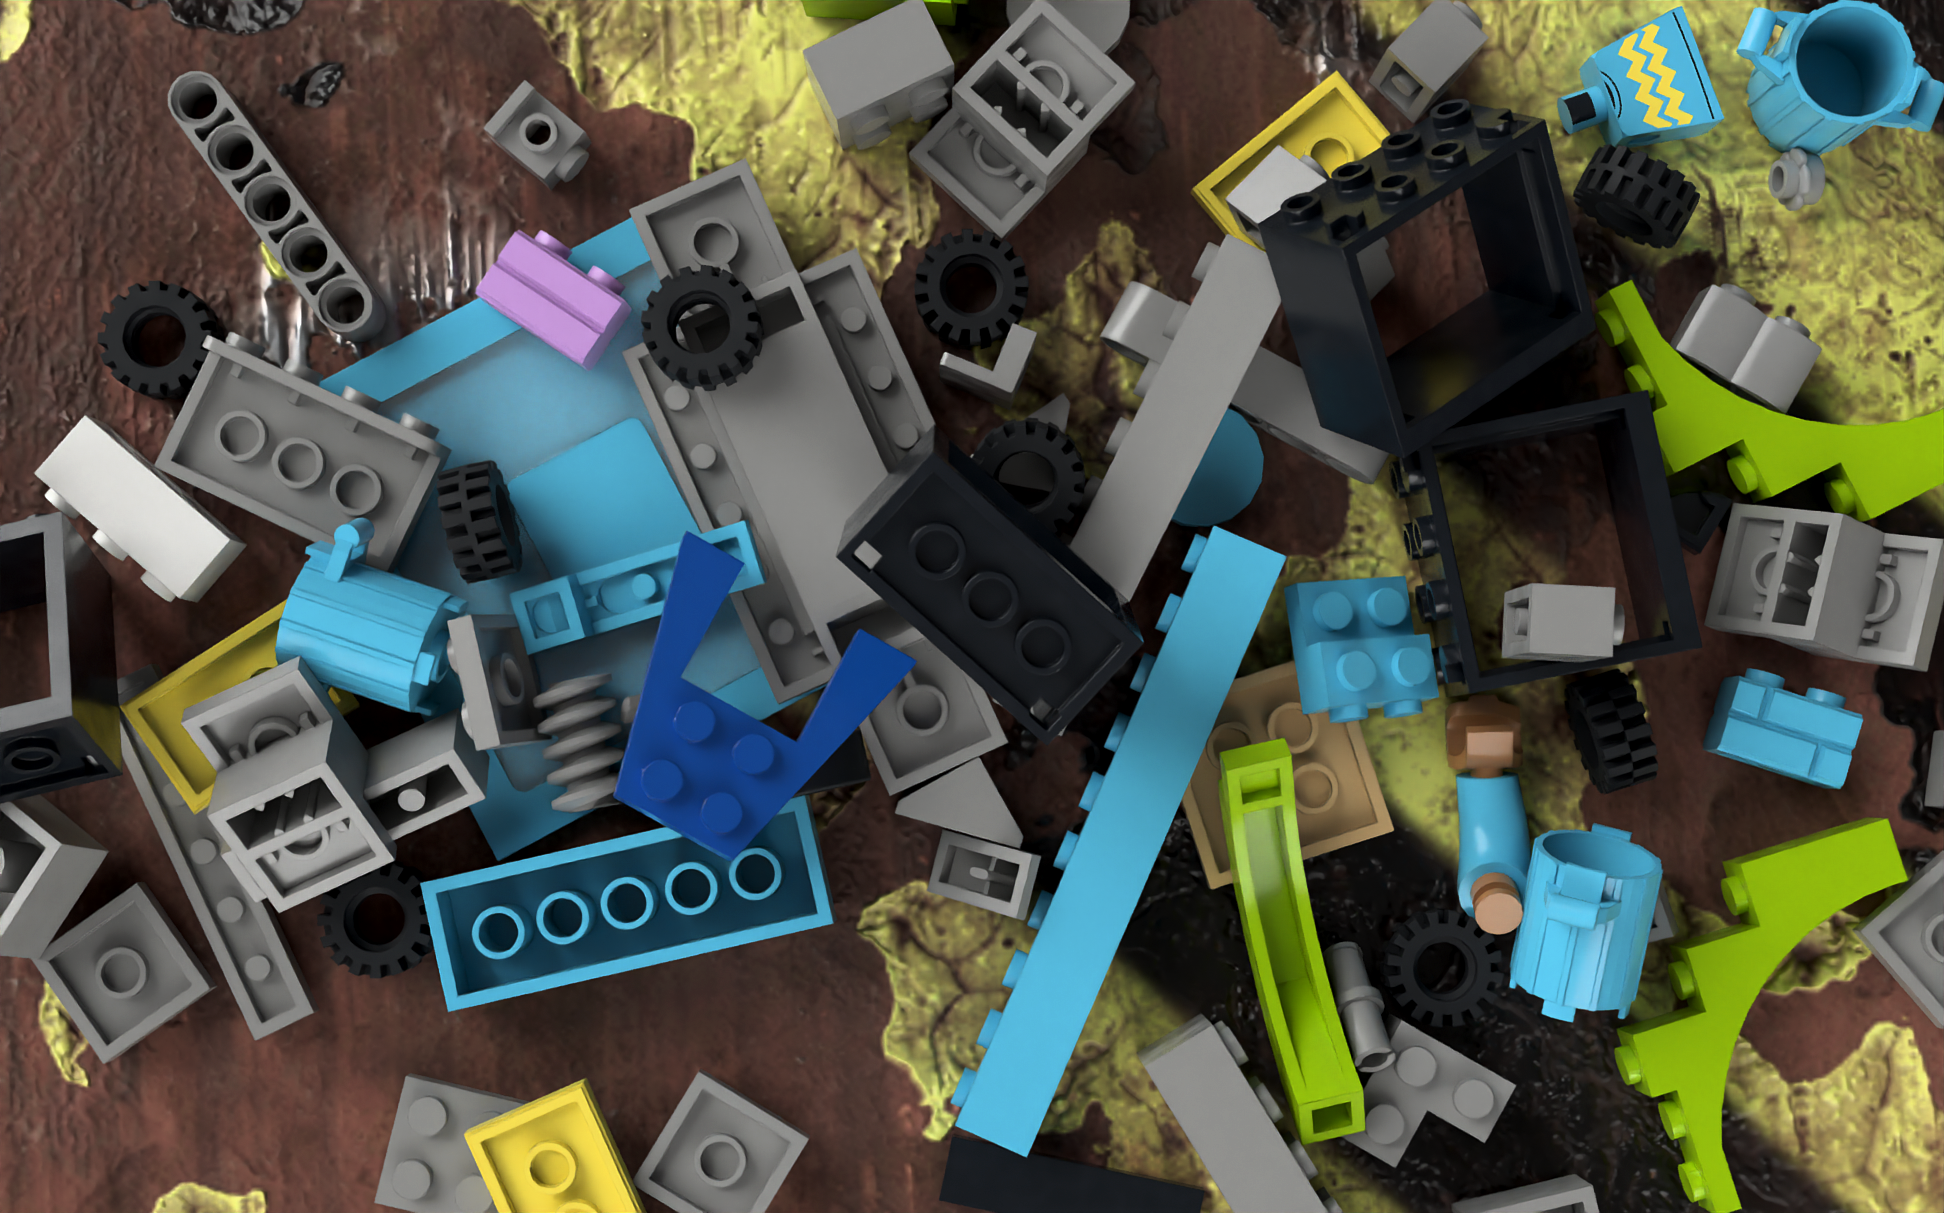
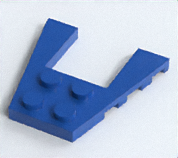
[613,531,917,862]

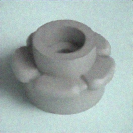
[1768,148,1825,211]

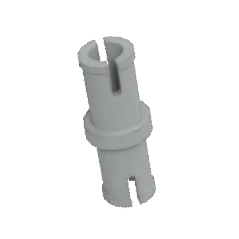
[1322,941,1396,1072]

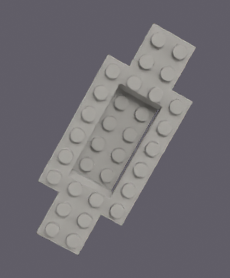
[622,158,1008,796]

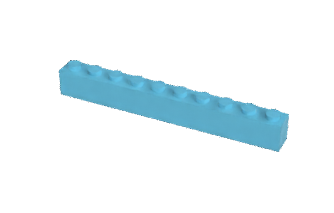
[950,526,1287,1157]

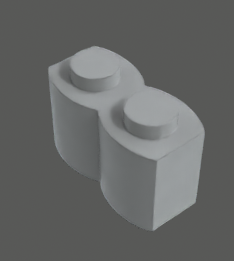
[1669,284,1822,414]

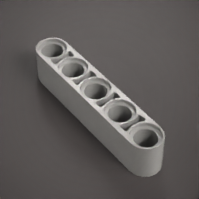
[168,71,386,342]
[1099,281,1390,484]

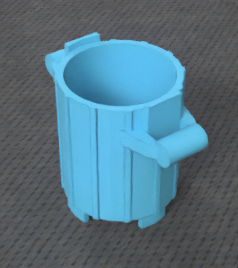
[1736,0,1944,156]
[275,517,469,716]
[1509,823,1663,1023]

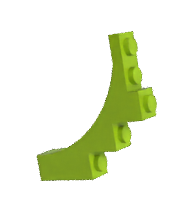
[1594,280,1944,522]
[1614,817,1908,1213]

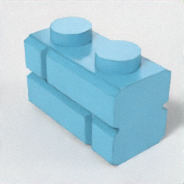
[1702,668,1863,789]

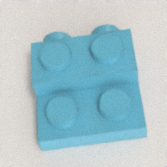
[1284,576,1439,723]

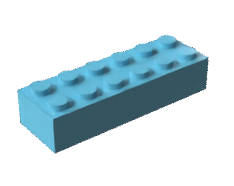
[420,795,837,1012]

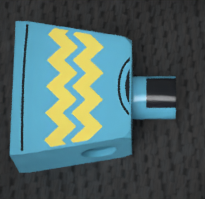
[1557,6,1724,149]

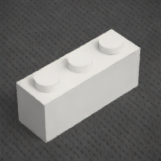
[34,415,247,602]

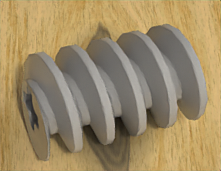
[533,673,625,813]

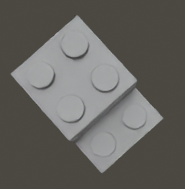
[909,0,1136,242]
[1704,503,1944,672]
[181,655,397,913]

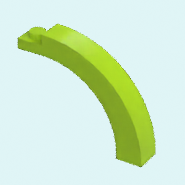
[1218,737,1366,1145]

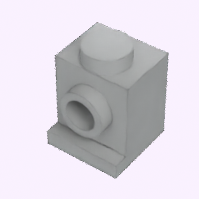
[484,80,592,190]

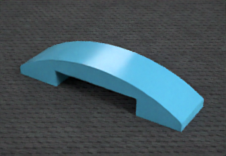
[509,520,767,655]

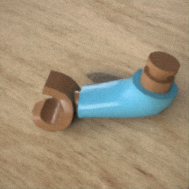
[1445,695,1531,935]

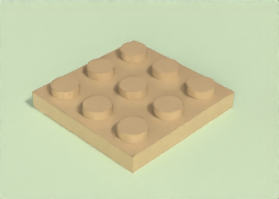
[1181,660,1394,889]

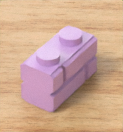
[475,229,631,371]

